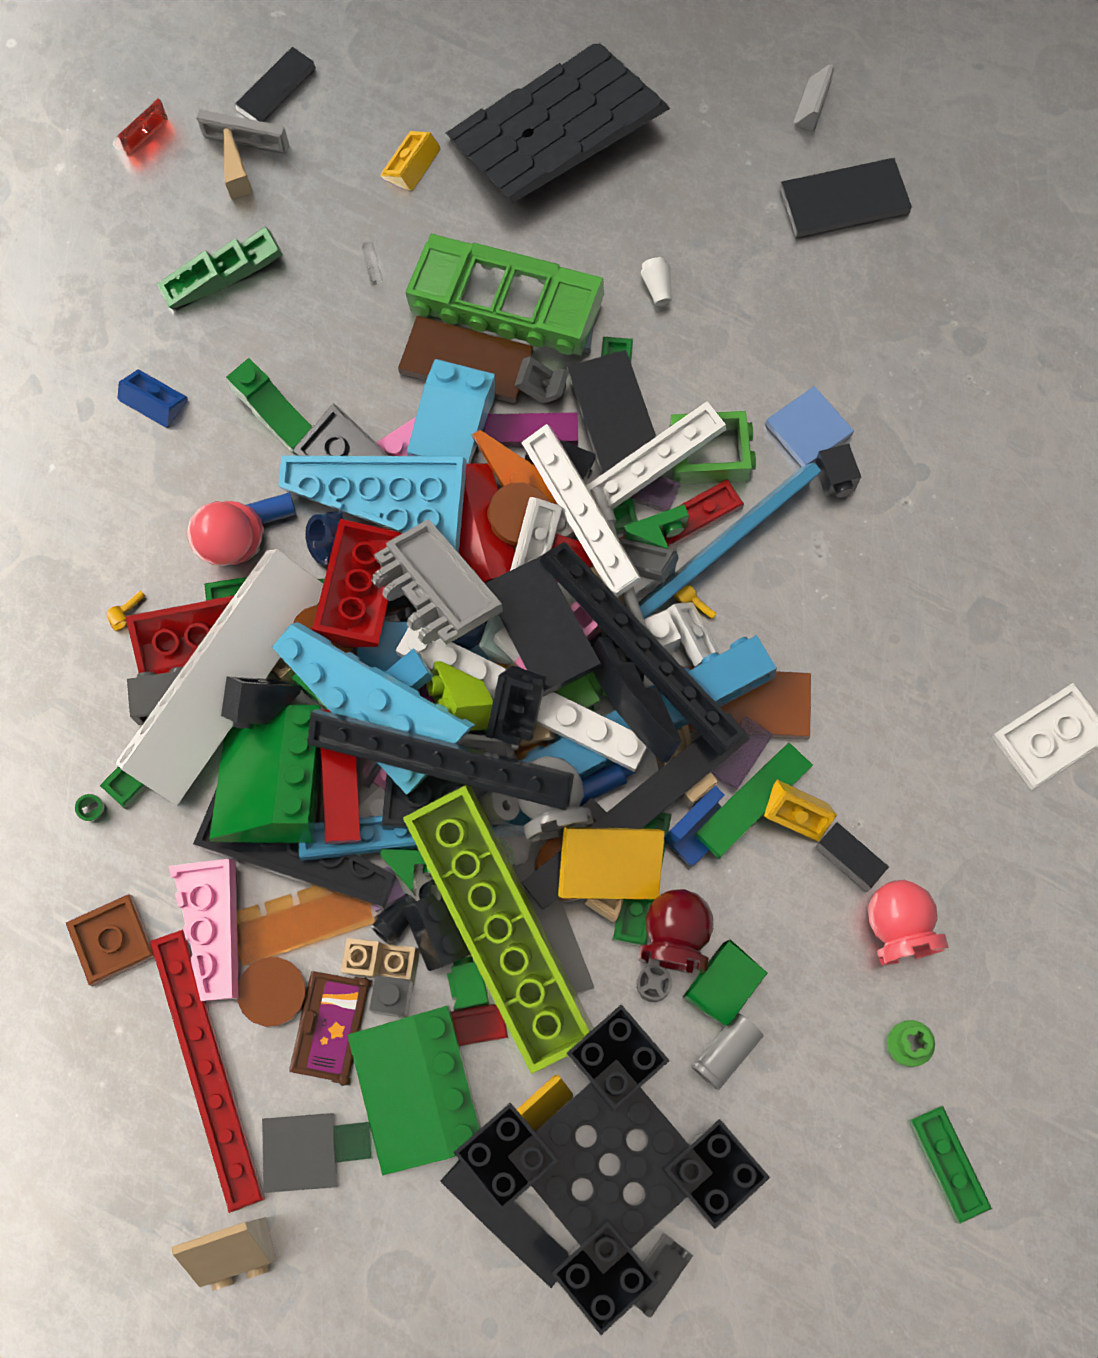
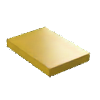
[558,827,665,899]

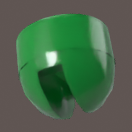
[75,794,104,821]

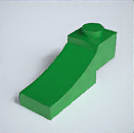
[225,358,313,454]

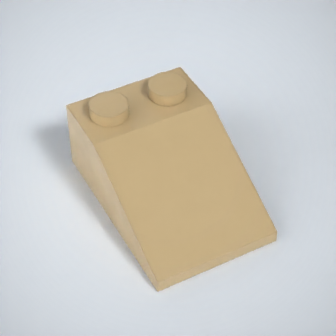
[171,1217,277,1291]

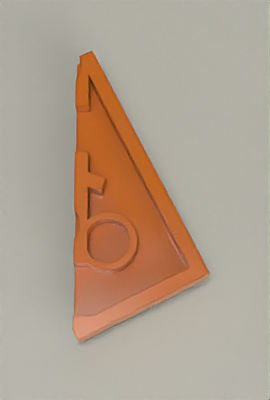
[471,430,558,505]

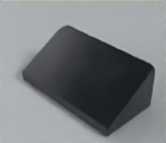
[815,822,889,892]

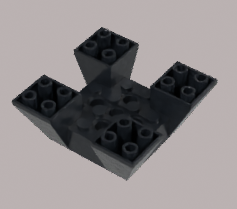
[454,1004,770,1336]

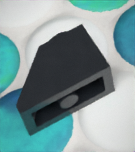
[221,676,302,729]

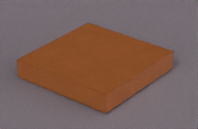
[65,894,154,986]

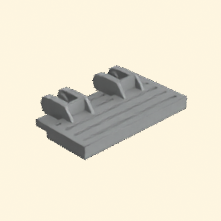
[371,519,503,645]

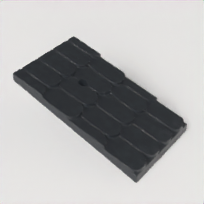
[446,43,670,203]

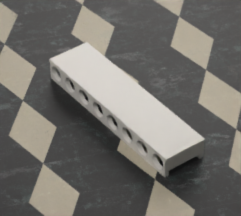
[115,549,323,806]

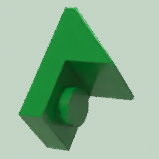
[623,504,689,549]
[381,849,432,896]

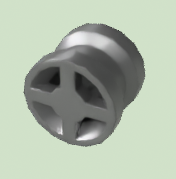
[636,965,672,1003]

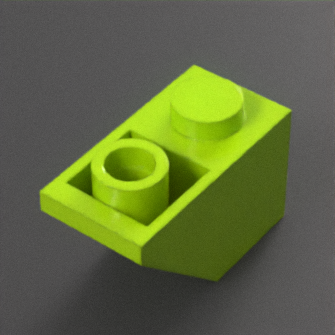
[426,661,493,731]

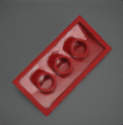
[459,463,515,583]
[312,519,403,647]
[125,595,235,674]

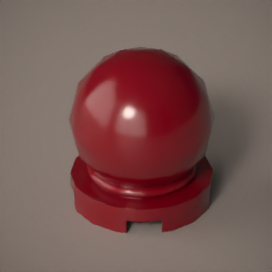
[638,889,714,974]

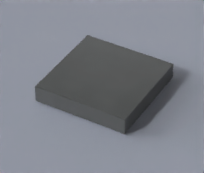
[262,1113,337,1193]

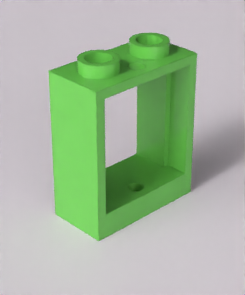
[669,411,756,485]

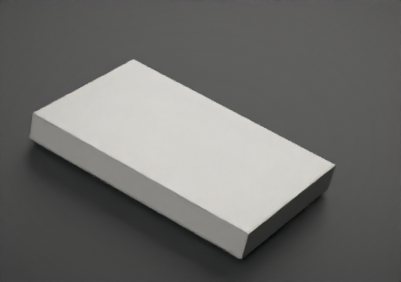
[991,683,1098,791]

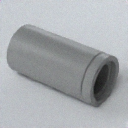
[692,1013,764,1091]

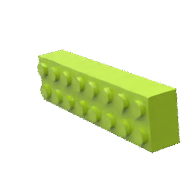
[403,785,594,1074]

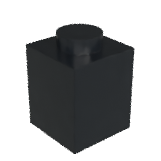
[815,443,861,498]

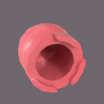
[187,501,264,566]
[868,879,949,966]

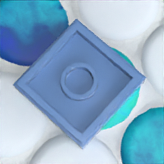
[765,386,854,467]

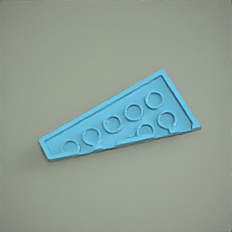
[278,456,467,553]
[272,622,475,795]

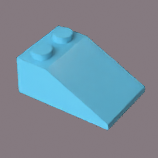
[407,359,495,464]

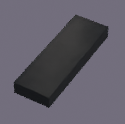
[235,46,315,122]

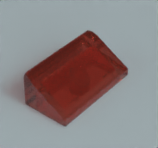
[113,98,168,157]

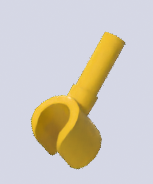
[673,585,717,619]
[107,591,145,631]

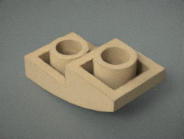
[341,938,420,984]

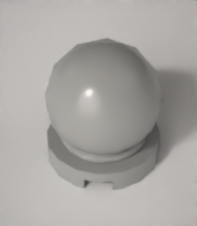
[516,756,594,842]

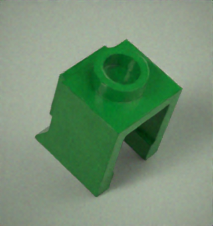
[447,957,490,1012]

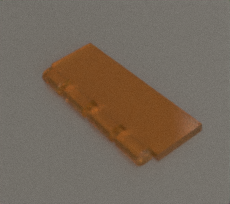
[237,886,374,966]

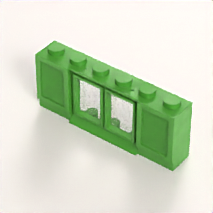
[405,233,604,356]

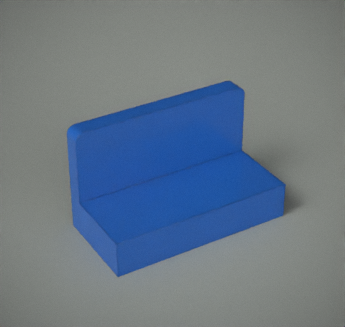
[664,786,725,867]

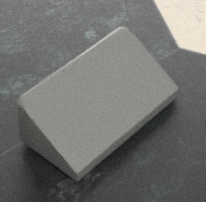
[794,64,834,131]

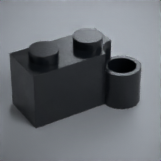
[402,879,471,971]

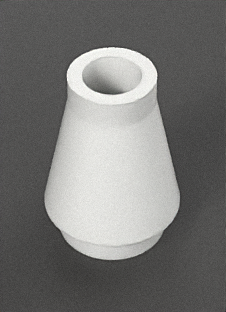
[641,257,672,306]

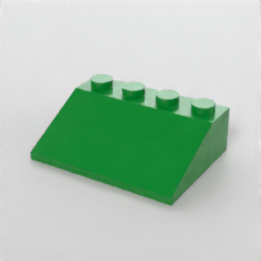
[209,705,321,843]
[348,1005,481,1175]

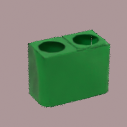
[683,939,768,1027]

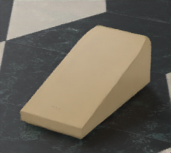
[224,128,253,199]

